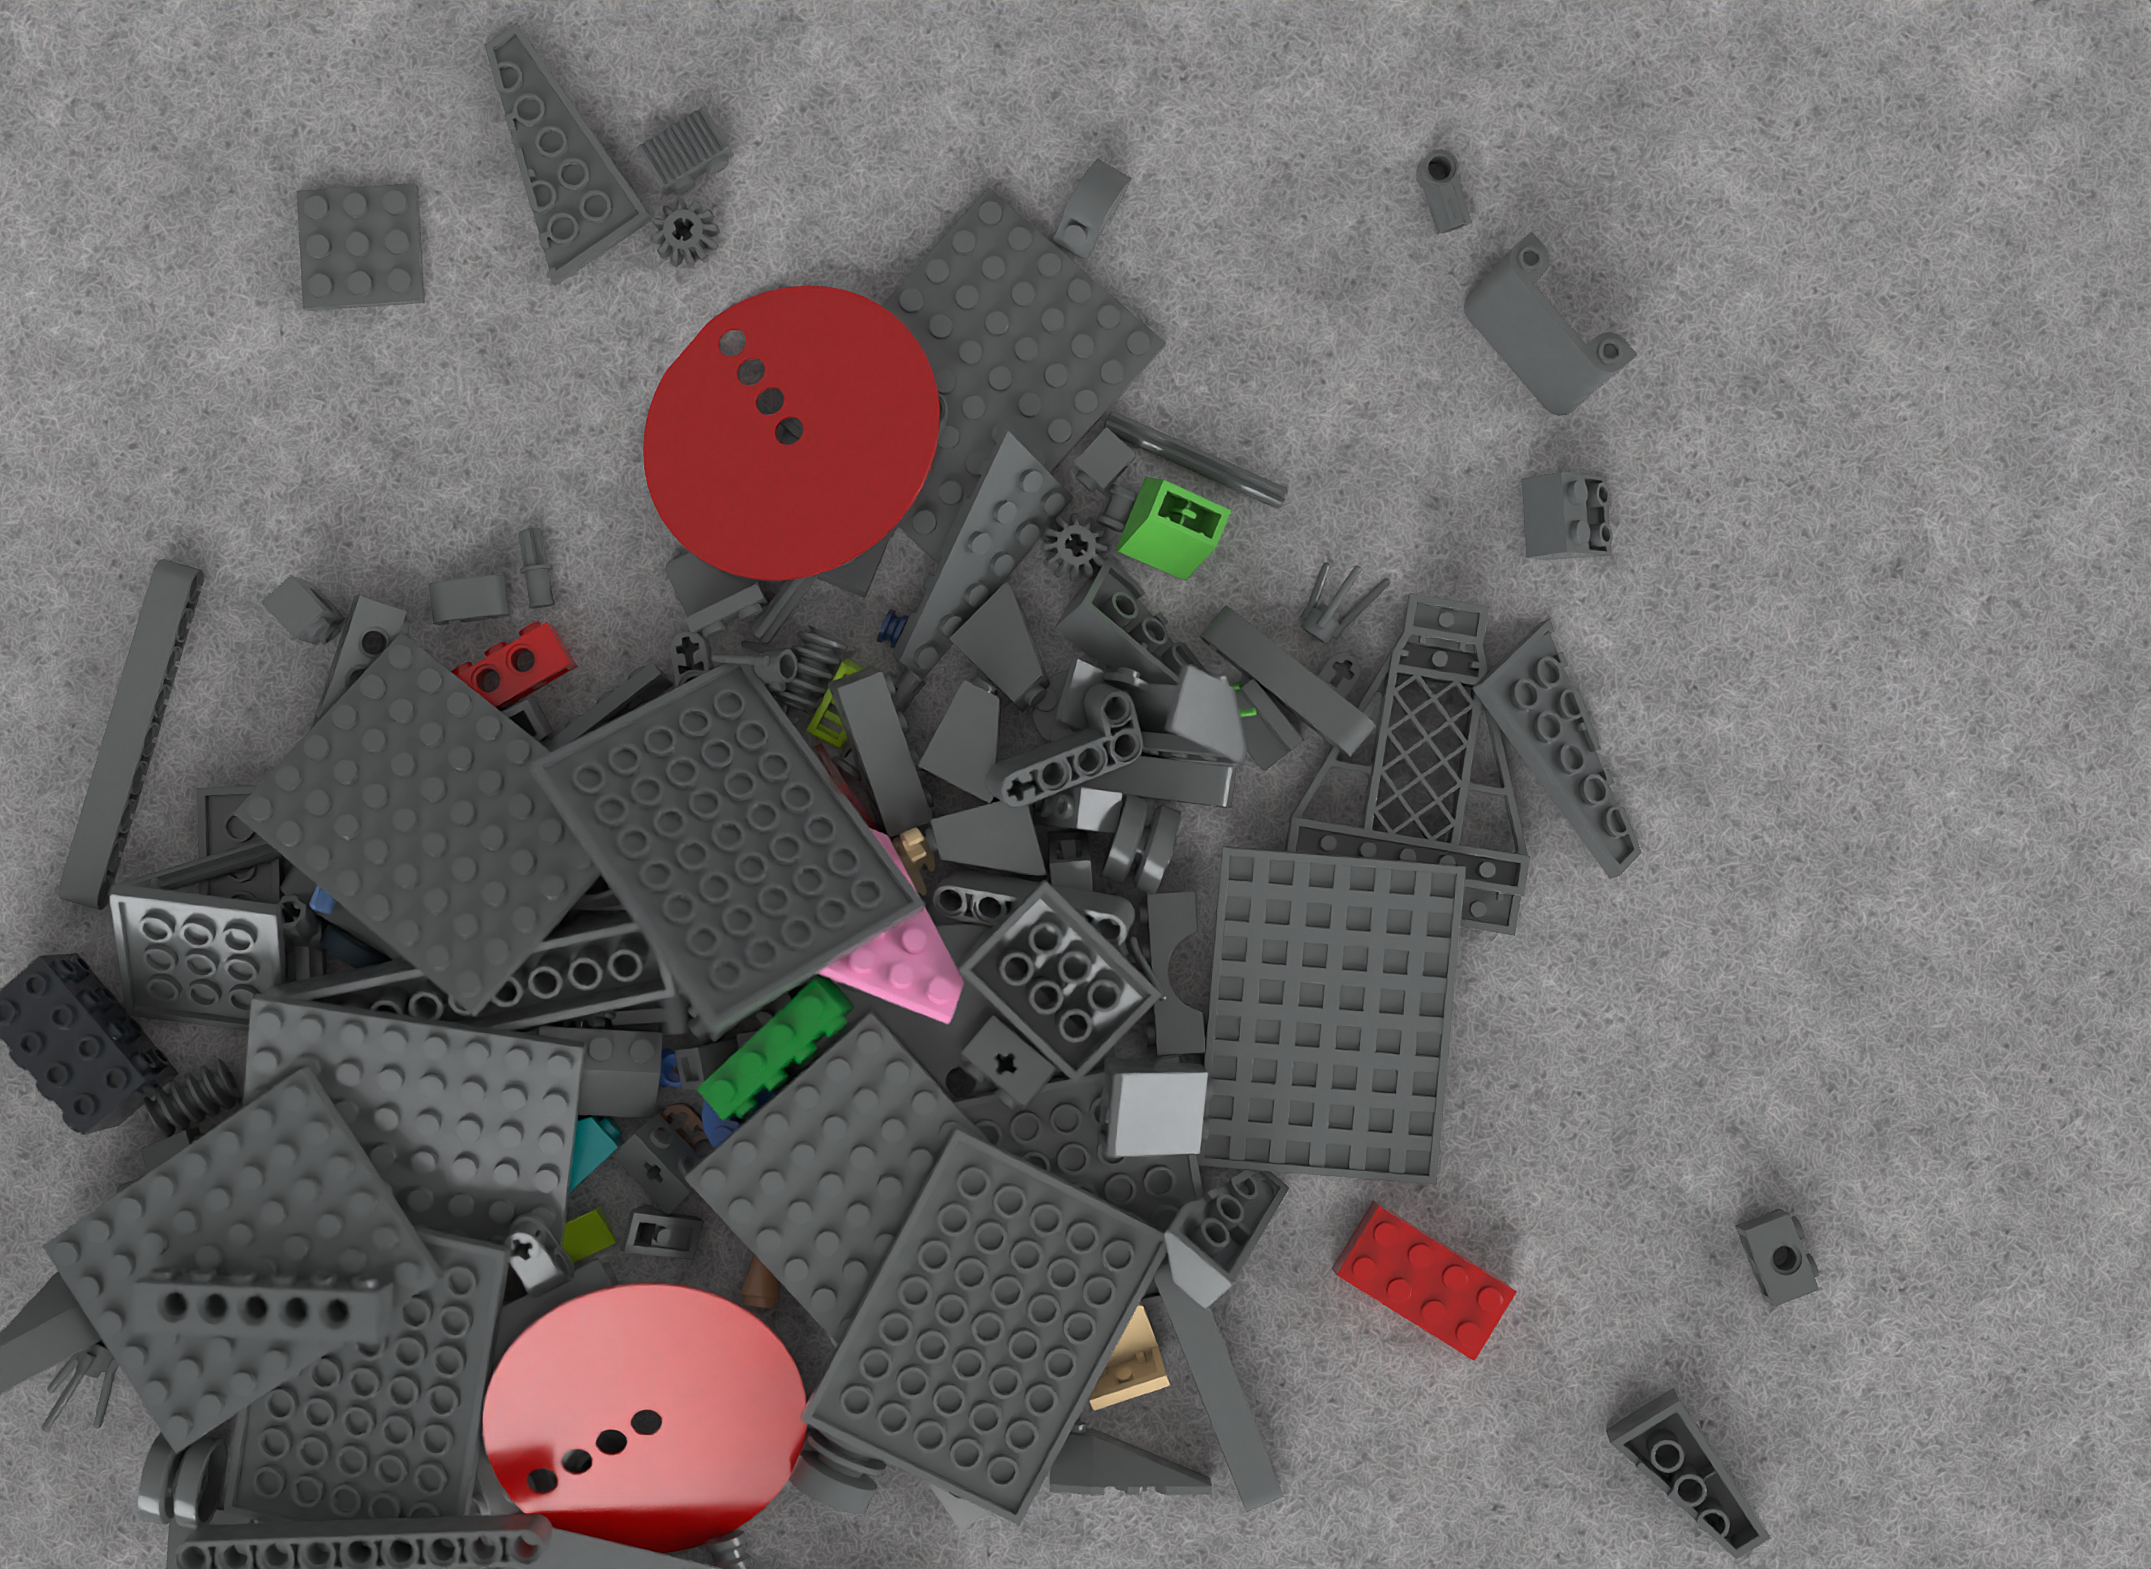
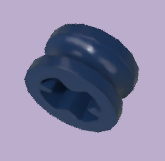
[877,609,909,649]

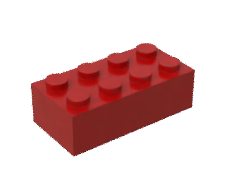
[1332,1200,1517,1361]

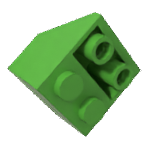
[1115,476,1231,581]

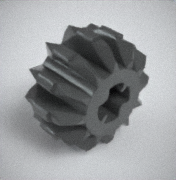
[651,199,720,269]
[1040,513,1108,582]

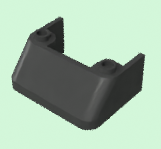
[1055,658,1248,766]

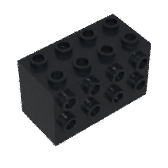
[0,953,179,1135]

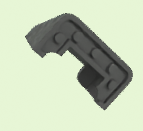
[1464,231,1638,416]

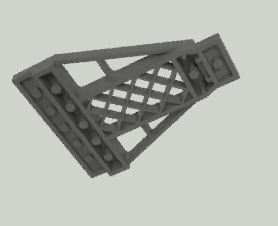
[1284,593,1530,936]

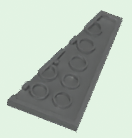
[484,23,653,286]
[892,425,1073,679]
[1472,618,1642,879]

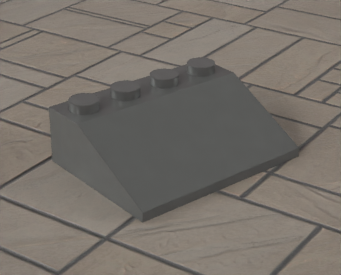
[955,880,1162,1083]

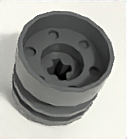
[789,1428,887,1515]

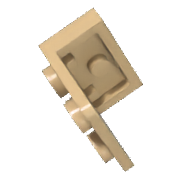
[1089,1301,1170,1411]

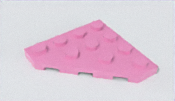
[818,828,964,1024]

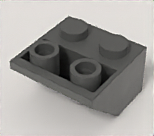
[1521,472,1613,560]

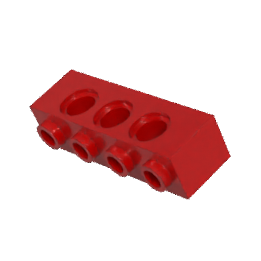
[451,621,578,712]

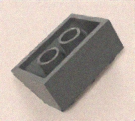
[536,1026,663,1119]

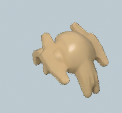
[891,827,935,896]

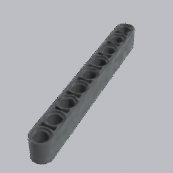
[58,559,204,910]
[174,1513,553,1569]

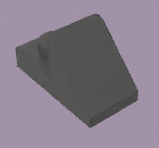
[620,1204,704,1260]

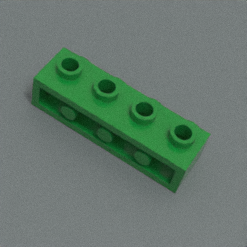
[697,977,856,1120]

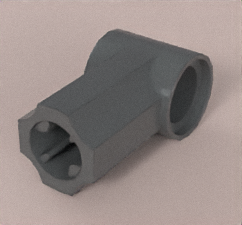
[1416,149,1472,234]
[612,994,693,1035]

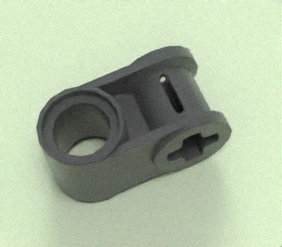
[503,1214,575,1298]

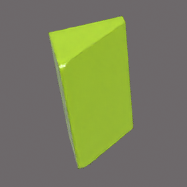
[563,1206,617,1263]

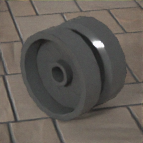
[1100,794,1181,894]
[138,1432,228,1529]

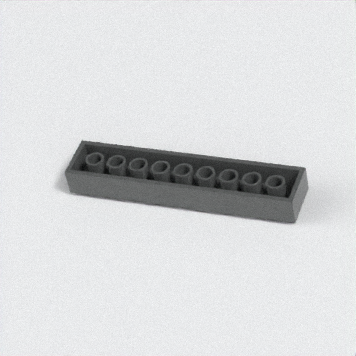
[264,911,680,1031]

